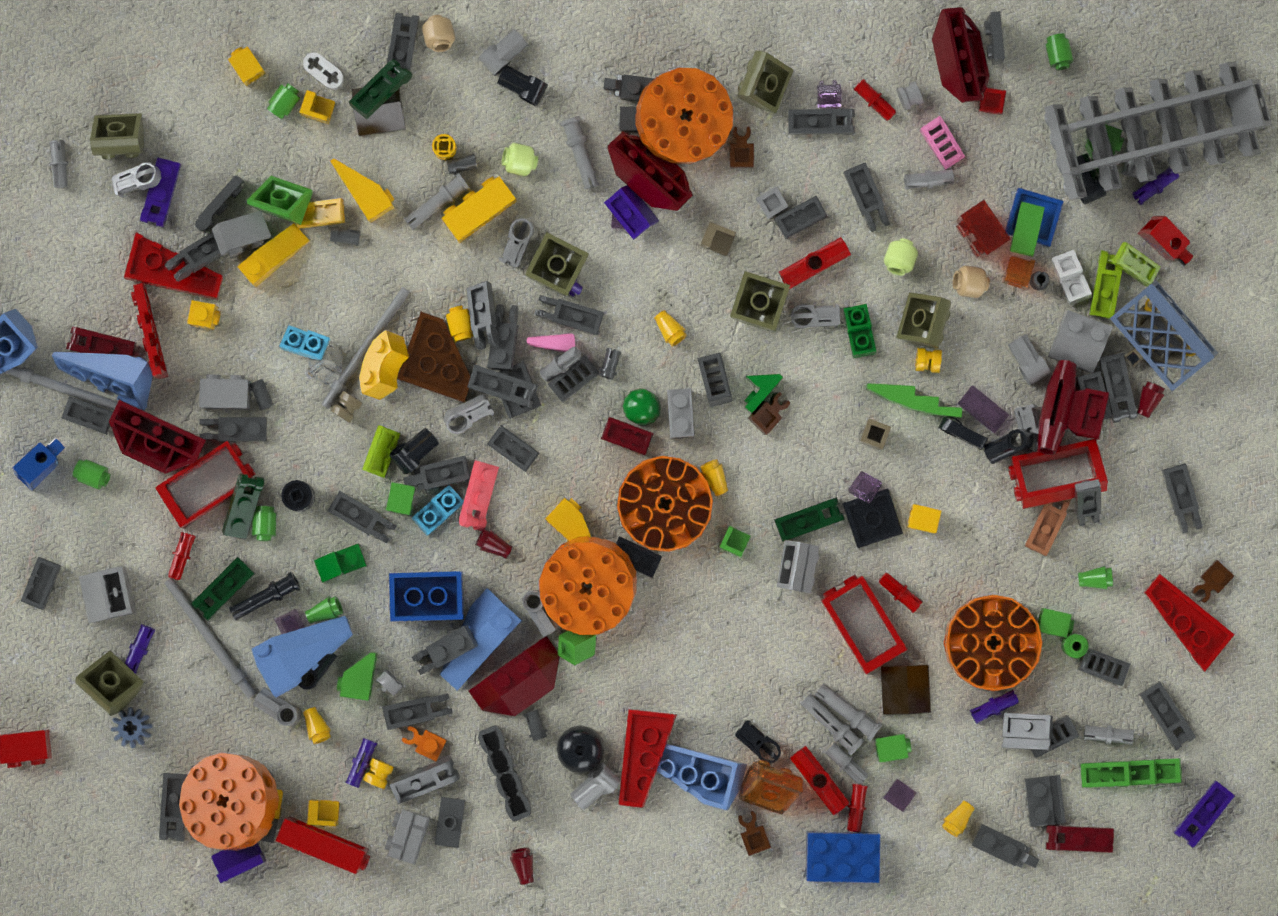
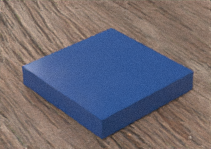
[1004,188,1064,247]

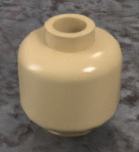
[422,15,455,52]
[952,266,990,298]

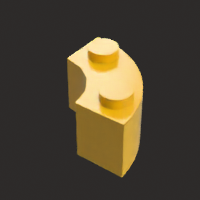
[359,330,409,400]

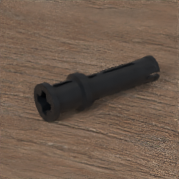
[229,571,301,621]

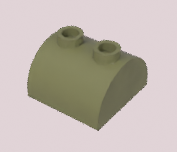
[737,51,794,113]
[90,113,144,160]
[525,232,589,297]
[730,271,790,332]
[896,292,952,349]
[75,651,144,716]

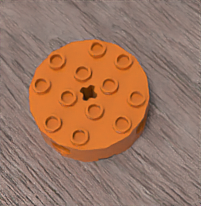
[635,68,733,164]
[617,456,713,552]
[539,536,637,635]
[944,595,1042,691]
[179,753,279,850]

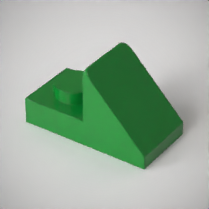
[744,374,783,414]
[314,543,367,583]

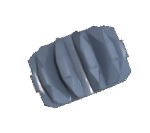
[111,707,153,748]

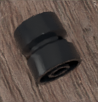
[281,480,315,512]

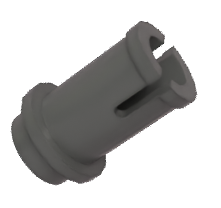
[447,154,477,176]
[330,226,360,246]
[1029,271,1049,291]
[599,348,621,380]
[249,379,274,411]
[524,709,547,741]

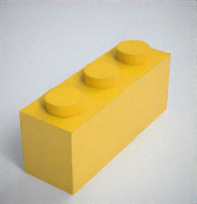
[441,176,517,244]

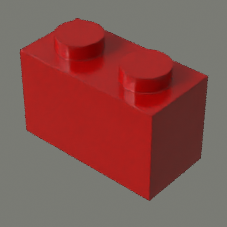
[0,729,52,768]

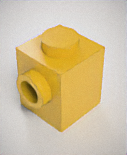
[187,300,221,330]

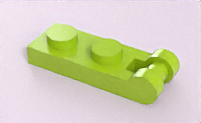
[1089,250,1122,319]

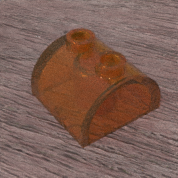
[739,760,803,815]

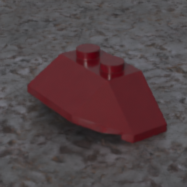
[932,7,990,103]
[607,132,693,211]
[109,400,206,474]
[469,636,560,716]

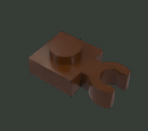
[730,127,754,168]
[748,392,790,435]
[1191,560,1234,603]
[738,810,771,856]

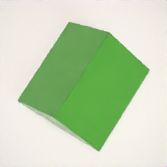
[247,176,313,225]

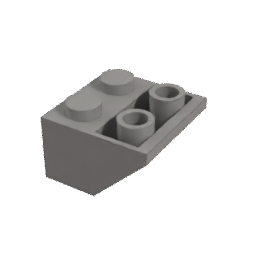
[79,566,136,624]

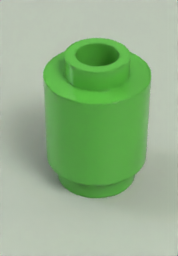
[1045,33,1073,70]
[267,83,300,119]
[73,459,111,490]
[252,506,277,541]
[1061,633,1088,658]

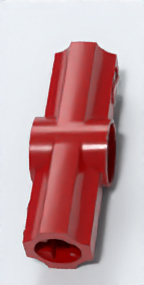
[778,237,851,290]
[790,745,850,816]

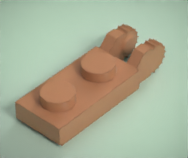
[1024,499,1072,556]

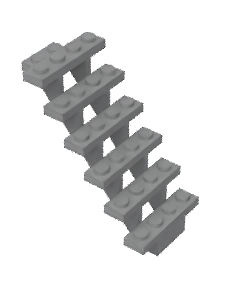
[1044,62,1272,200]

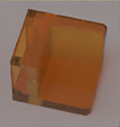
[1002,256,1036,290]

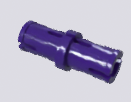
[1132,166,1180,205]
[124,624,155,674]
[970,689,1019,724]
[345,738,377,788]

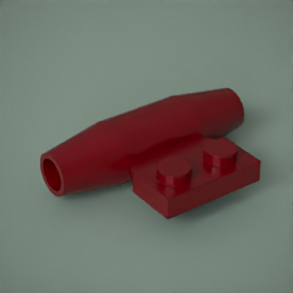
[1037,360,1109,455]

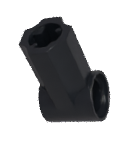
[497,65,548,106]
[1077,153,1107,205]
[389,427,439,474]
[984,429,1034,464]
[298,653,338,690]

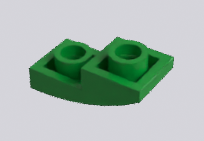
[843,304,876,358]

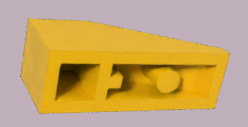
[330,158,395,223]
[237,223,310,287]
[545,498,591,541]

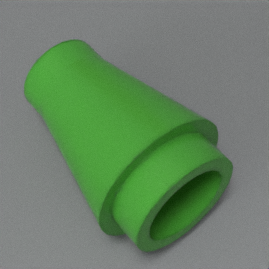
[1078,566,1113,590]
[305,596,343,624]

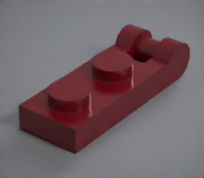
[66,326,136,357]
[1046,825,1114,853]

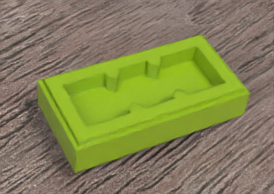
[1112,242,1161,287]
[362,425,401,478]

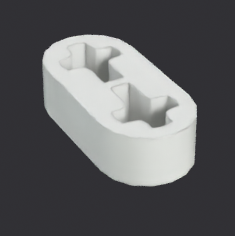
[303,53,344,90]

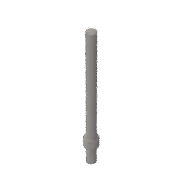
[321,287,410,409]
[4,367,118,410]
[164,578,256,699]

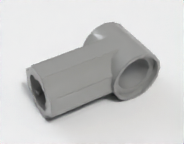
[479,29,528,76]
[1008,334,1051,385]
[523,590,560,637]
[252,687,301,726]
[570,763,620,810]

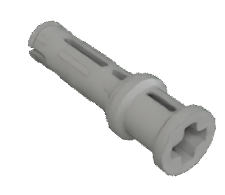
[560,116,599,190]
[404,173,471,230]
[815,683,883,741]
[801,693,865,756]

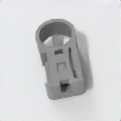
[112,162,161,198]
[499,218,534,267]
[791,304,840,329]
[444,394,494,434]
[1015,404,1039,453]
[377,670,402,696]

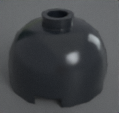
[556,725,604,773]

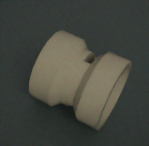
[330,391,363,423]

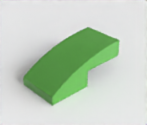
[1010,202,1045,257]

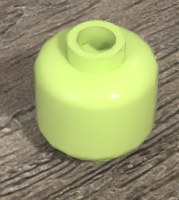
[501,143,538,176]
[884,238,918,276]

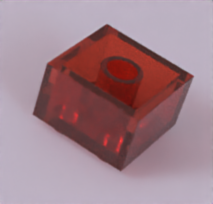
[956,200,1011,260]

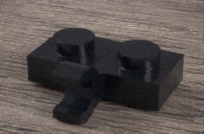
[616,536,662,578]

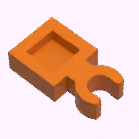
[402,726,447,762]

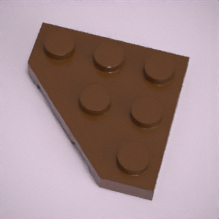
[397,312,471,403]

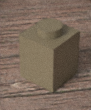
[859,419,891,451]

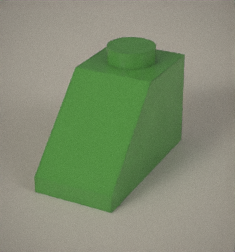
[337,652,377,701]

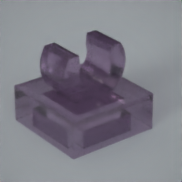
[817,80,842,108]
[274,609,305,634]

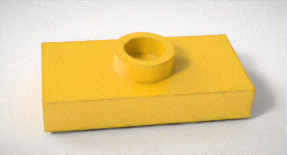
[297,198,345,229]

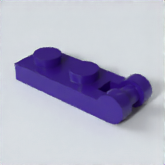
[140,157,182,227]
[1173,780,1235,848]

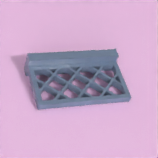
[1110,280,1218,391]

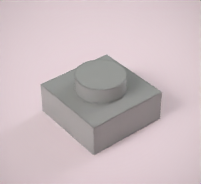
[756,186,789,220]

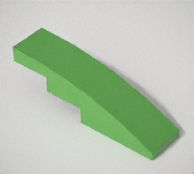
[866,383,962,419]
[1081,758,1182,788]

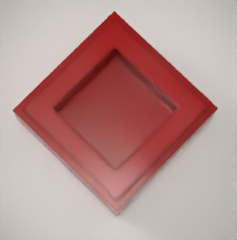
[979,88,1006,115]

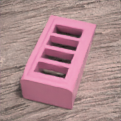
[919,116,965,170]
[527,334,576,353]

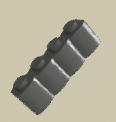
[479,725,531,822]

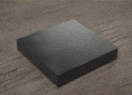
[842,489,903,549]

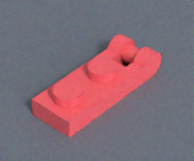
[459,460,499,531]

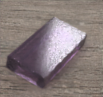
[957,385,1009,434]

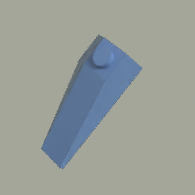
[0,308,38,374]
[52,352,153,410]
[440,588,522,691]
[252,616,353,698]
[657,744,747,810]

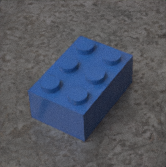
[389,571,464,622]
[806,831,880,883]

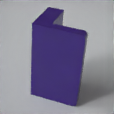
[604,185,659,240]
[211,842,266,884]

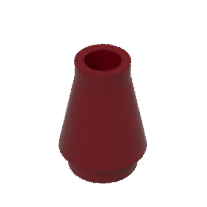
[1137,381,1165,418]
[475,528,513,559]
[510,847,534,885]

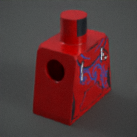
[1138,216,1193,266]

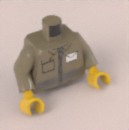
[1124,298,1196,367]

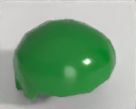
[622,388,661,426]

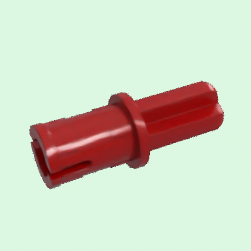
[854,79,896,121]
[168,532,196,580]
[879,573,923,613]
[847,784,868,832]

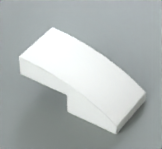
[1052,250,1092,306]

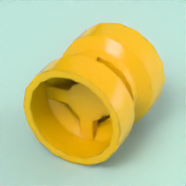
[432,134,457,161]
[915,348,942,373]
[363,758,394,789]

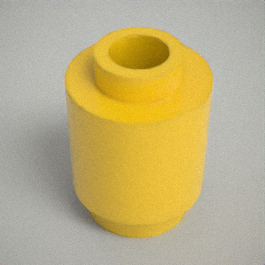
[446,305,474,342]

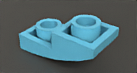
[279,325,330,360]
[412,485,464,536]

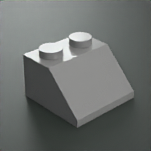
[1048,310,1112,373]

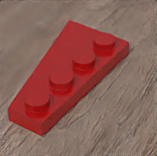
[124,232,223,300]
[131,283,168,379]
[1144,574,1235,672]
[618,709,677,808]

